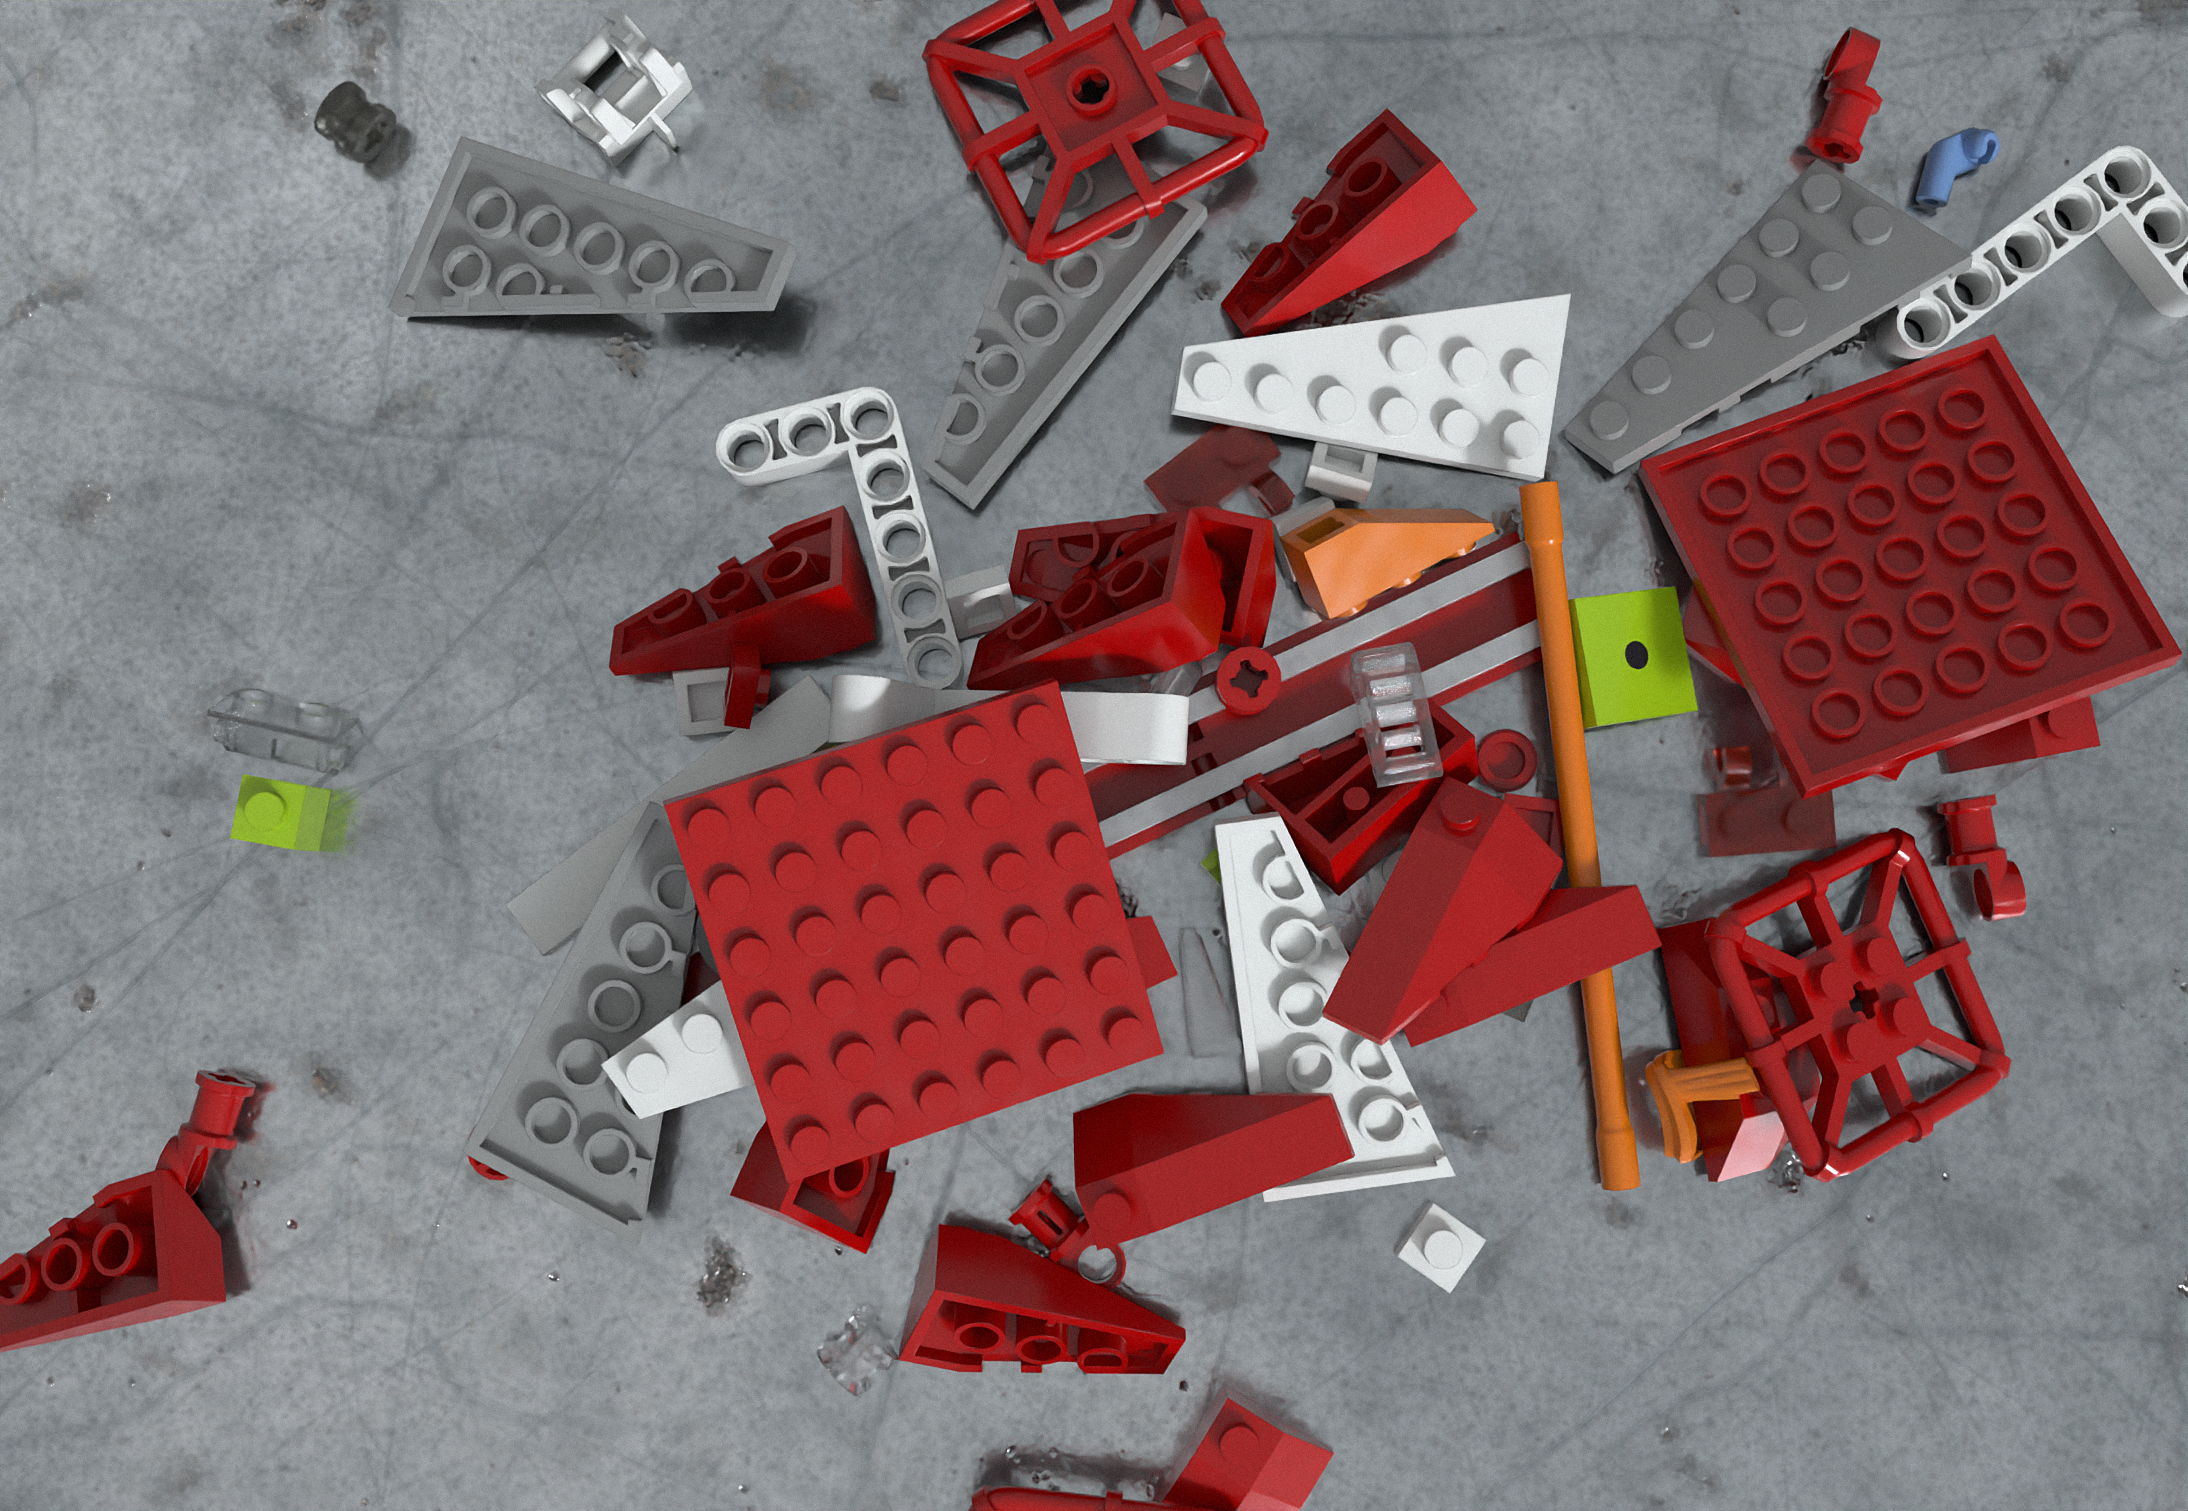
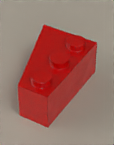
[1243,697,1479,896]

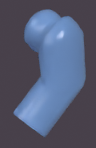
[1915,127,2000,208]

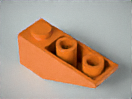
[1279,509,1495,620]

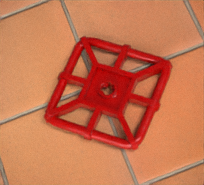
[922,0,1269,266]
[1703,828,2011,1183]

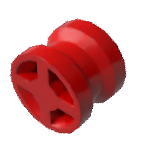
[1214,647,1282,715]

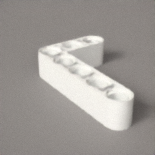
[1876,146,2188,365]
[716,387,965,690]
[828,675,1190,765]

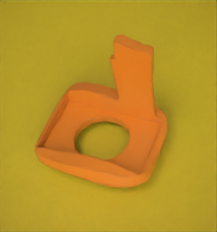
[1645,1050,1760,1164]

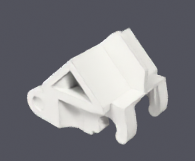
[534,7,694,167]

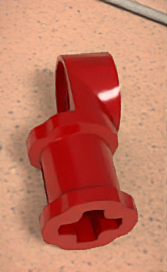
[1805,26,1883,164]
[1935,794,2026,922]
[155,1070,256,1197]
[1007,1177,1126,1291]

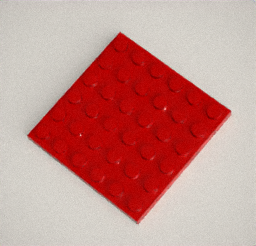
[1638,334,2183,800]
[663,678,1164,1184]

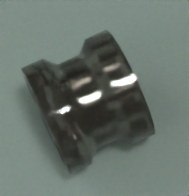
[314,81,396,163]

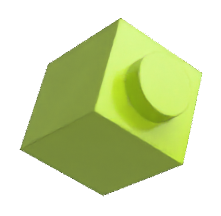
[230,774,332,852]

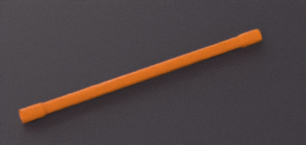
[1519,481,1641,1191]

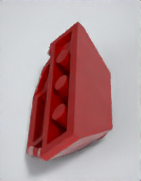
[1657,917,1821,1182]

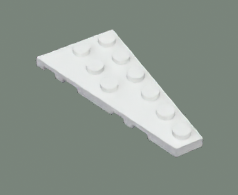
[1170,294,1571,482]

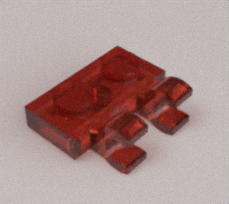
[1143,423,1295,518]
[1698,746,1837,857]

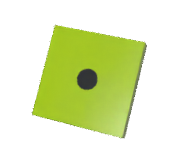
[1568,586,1698,729]

